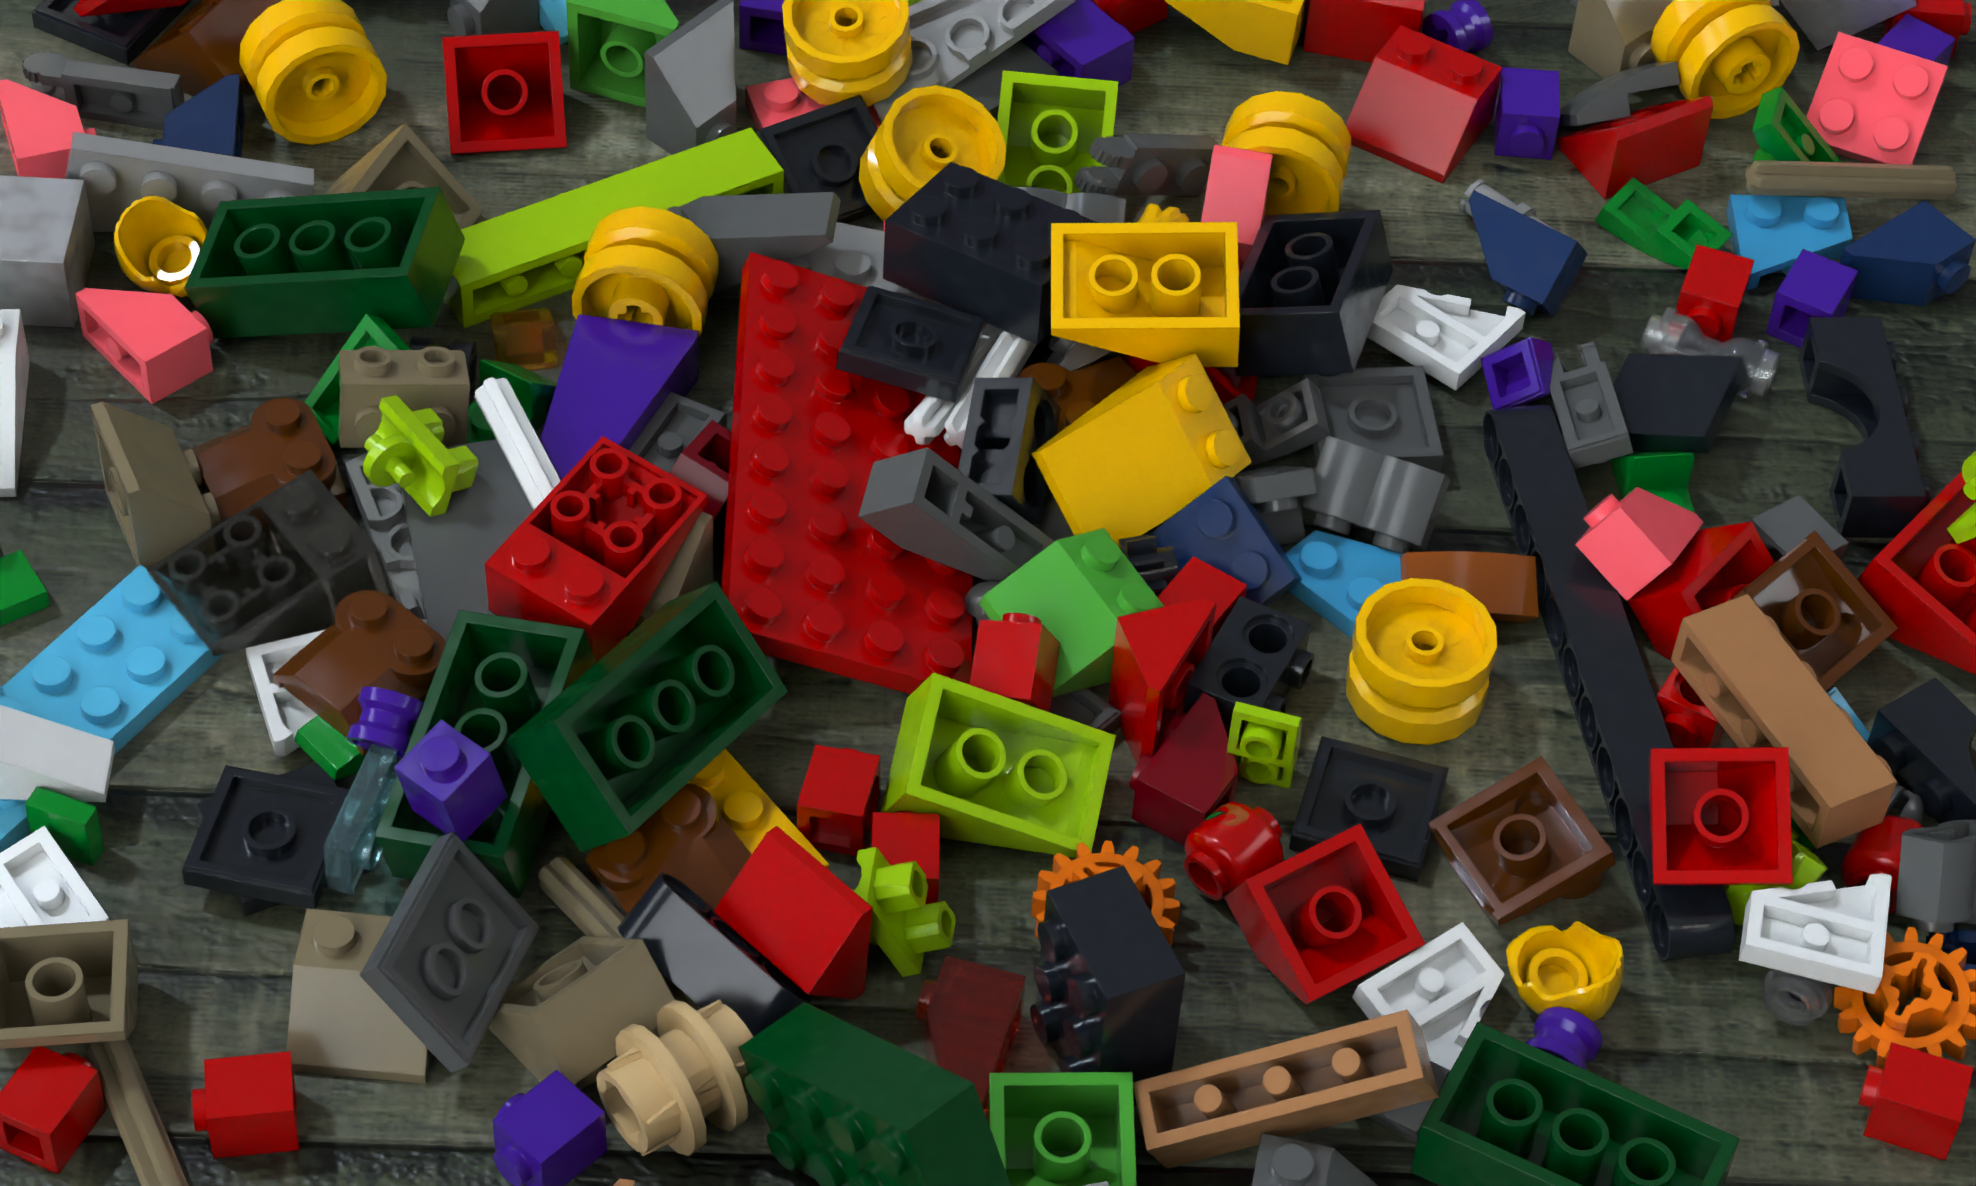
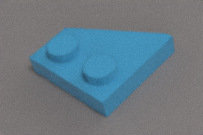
[1726,194,1853,290]
[1285,530,1403,639]

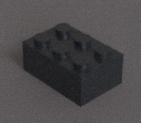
[883,162,1099,345]
[1234,210,1393,378]
[1030,865,1185,1106]

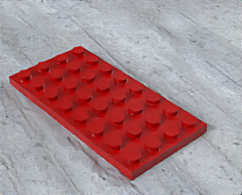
[721,252,973,694]

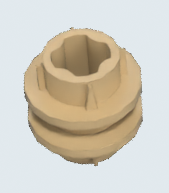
[596,1000,753,1156]

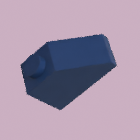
[152,74,245,158]
[1468,190,1588,316]
[1840,200,1976,306]

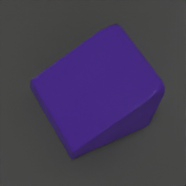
[1481,337,1553,410]

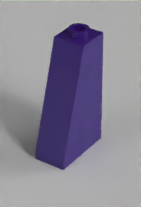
[540,314,699,480]

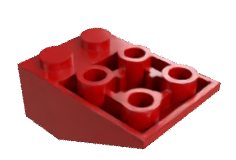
[484,436,708,663]

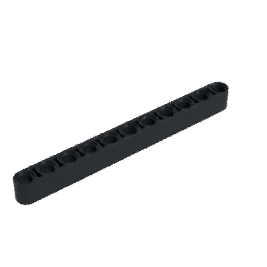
[1483,404,1735,961]

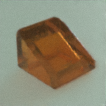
[490,308,558,370]

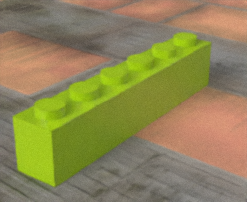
[444,127,784,328]

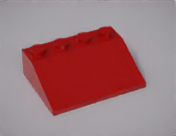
[1857,471,1976,675]

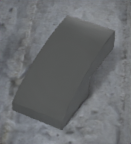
[1558,62,1680,126]

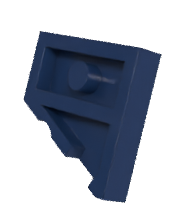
[1148,476,1303,606]

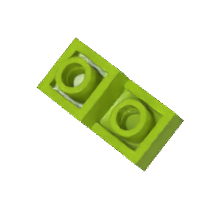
[1226,701,1302,789]

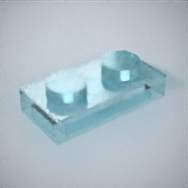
[324,744,397,894]

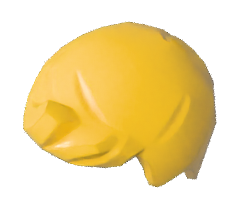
[114,196,208,297]
[1506,921,1624,1022]

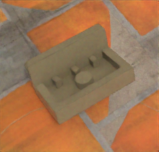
[338,346,470,448]

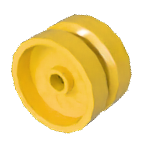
[239,0,387,145]
[782,0,913,107]
[1650,0,1800,119]
[859,85,1006,222]
[1221,91,1351,215]
[572,206,719,338]
[1346,578,1497,745]

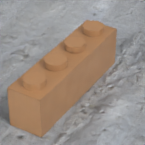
[1671,594,1897,849]
[1133,1009,1439,1169]

